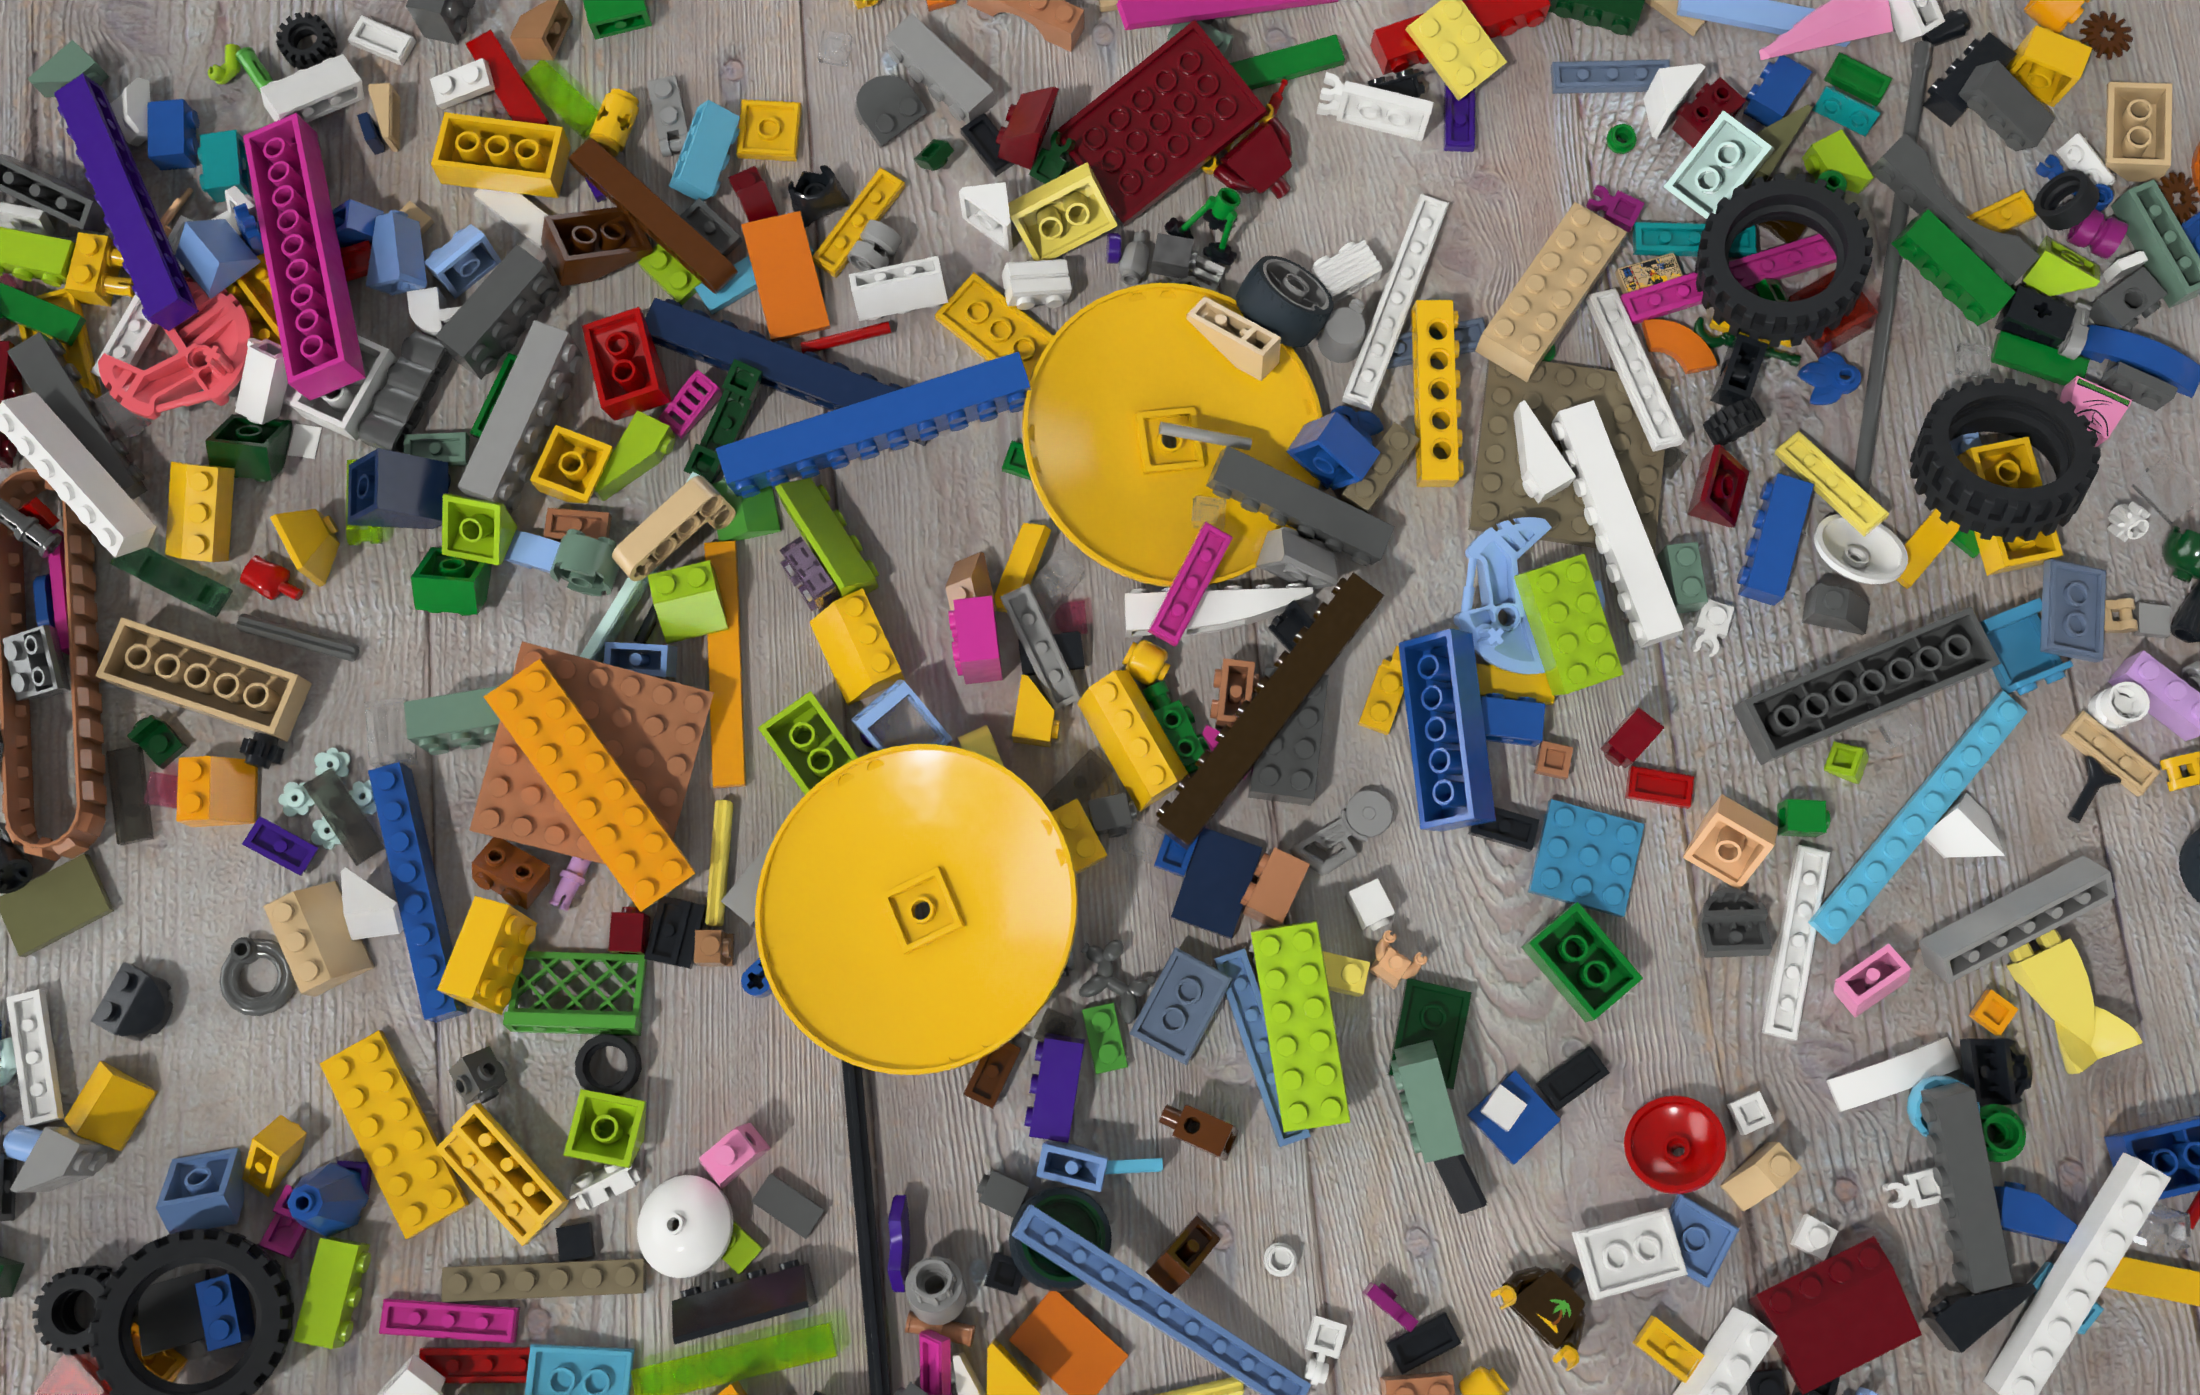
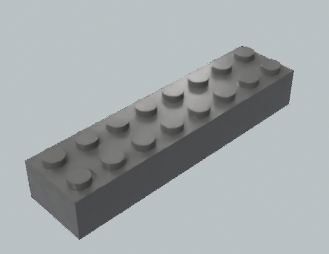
[1733,607,2001,765]

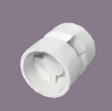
[2088,681,2150,731]

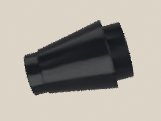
[1922,9,1970,47]

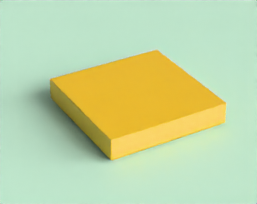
[736,99,802,162]

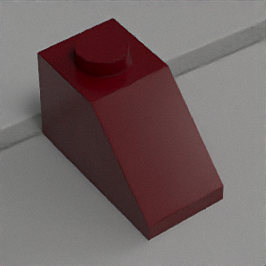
[1600,707,1665,768]

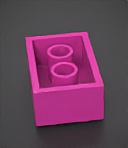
[948,595,1003,685]

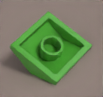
[711,479,781,542]

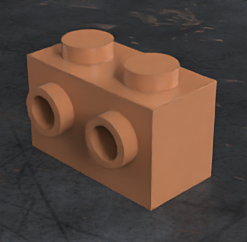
[1210,658,1260,729]

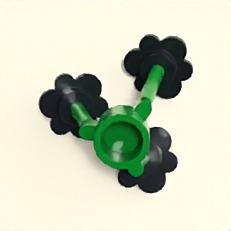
[1164,187,1241,265]

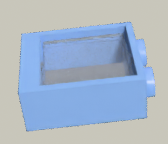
[851,679,953,751]

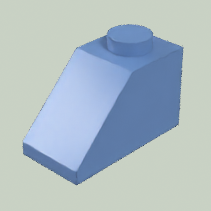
[1036,1140,1109,1192]

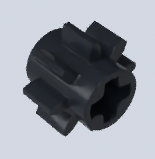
[239,732,285,770]

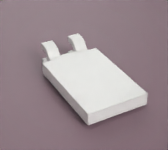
[1316,72,1434,141]

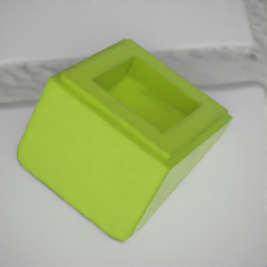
[1824,741,1869,784]

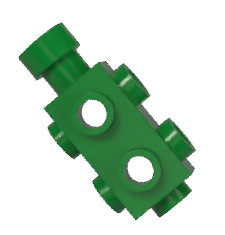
[1142,680,1209,774]

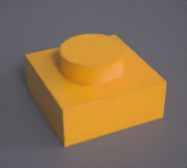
[1968,989,2018,1036]

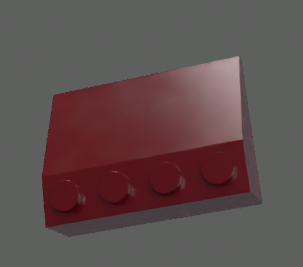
[1748,1236,1922,1395]

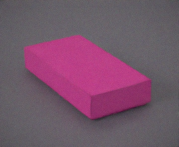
[919,1329,951,1395]

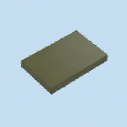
[0,853,114,957]

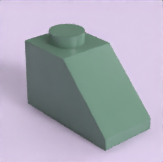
[27,40,109,97]

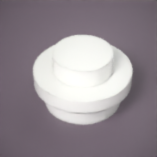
[1263,1242,1297,1277]

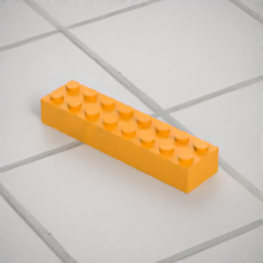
[484,659,695,912]

